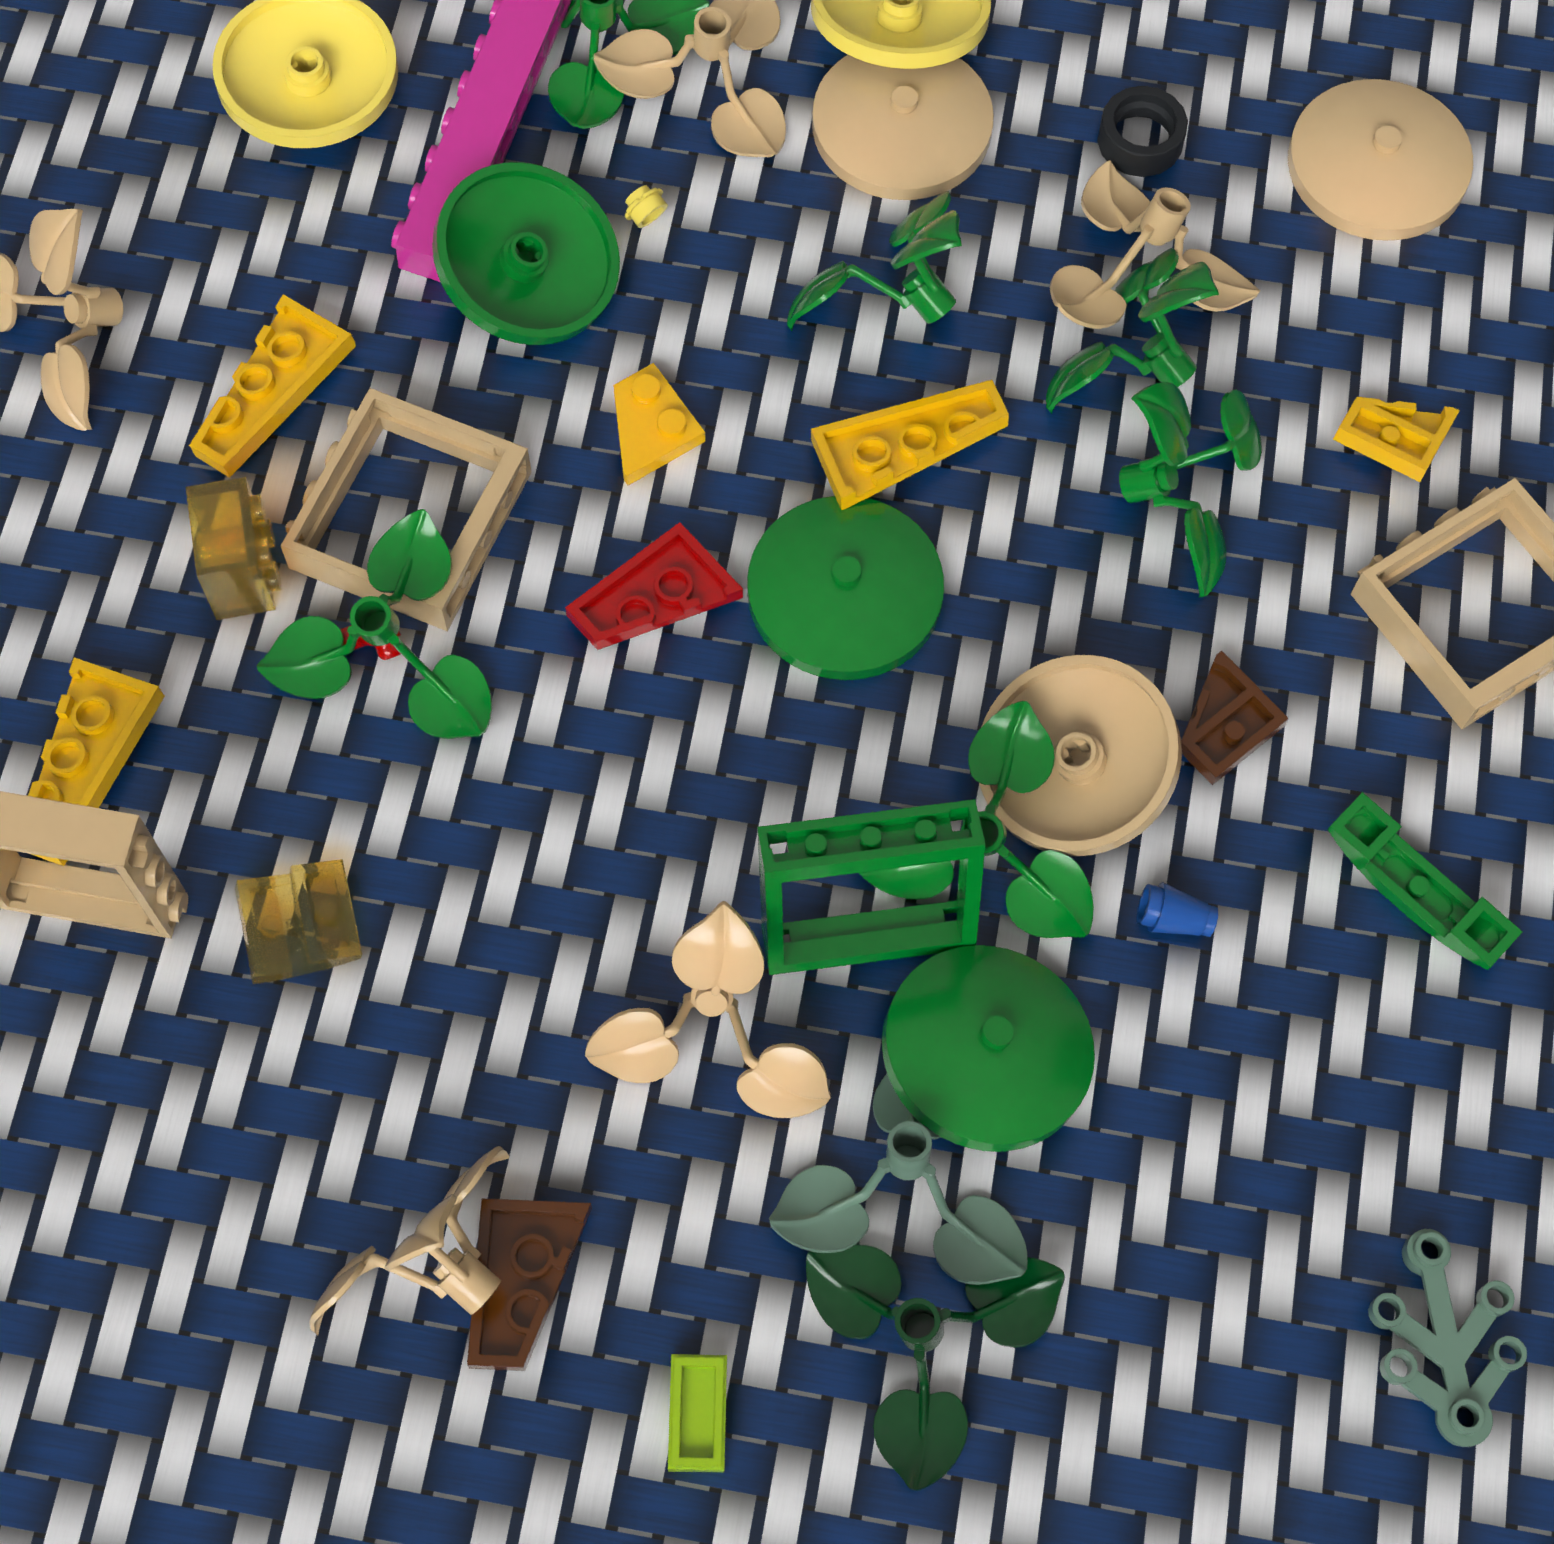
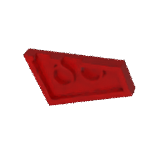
[565,522,743,650]

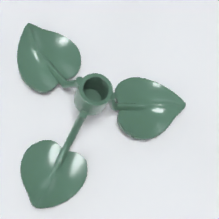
[769,1074,1028,1285]

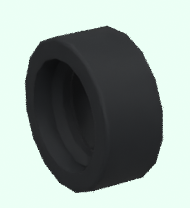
[1097,86,1188,177]

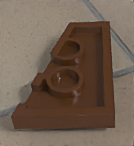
[467,1198,592,1371]

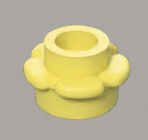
[625,185,668,228]

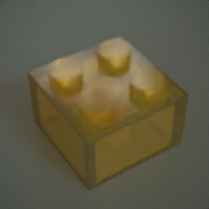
[186,477,281,620]

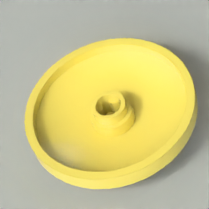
[212,0,398,148]
[811,0,991,69]

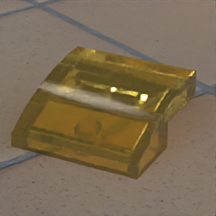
[235,859,362,984]

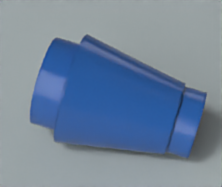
[1137,882,1218,937]

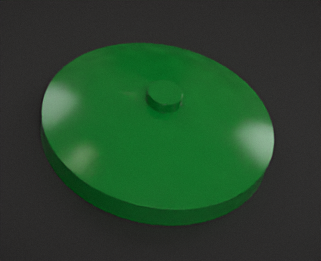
[432,162,620,345]
[747,496,944,680]
[882,945,1095,1152]

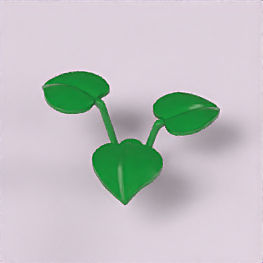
[548,0,709,129]
[787,191,962,332]
[1046,248,1219,414]
[1119,382,1262,598]
[257,509,492,739]
[859,701,1094,938]

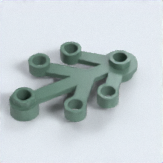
[1368,1229,1527,1447]

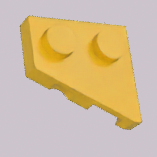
[613,363,705,486]
[1333,397,1460,482]

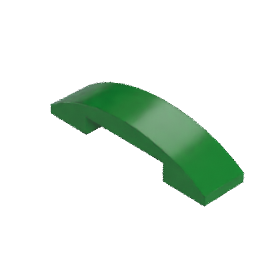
[1327,792,1523,970]

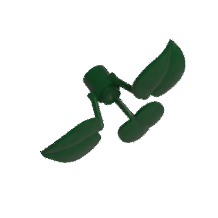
[806,1245,1065,1491]

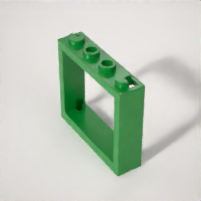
[757,799,986,975]

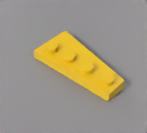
[189,294,356,478]
[811,380,1009,511]
[28,657,165,866]

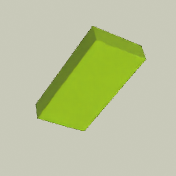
[668,1354,727,1473]

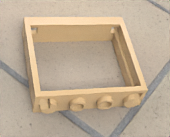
[281,388,532,631]
[1351,478,1554,730]
[0,791,188,939]

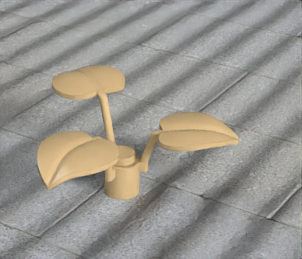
[594,0,786,157]
[1050,160,1261,329]
[0,209,123,431]
[585,901,831,1118]
[309,1146,509,1335]

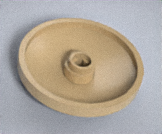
[812,55,994,200]
[1288,79,1473,241]
[979,655,1182,856]

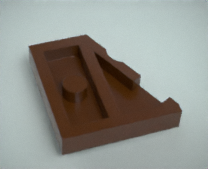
[1181,651,1289,785]

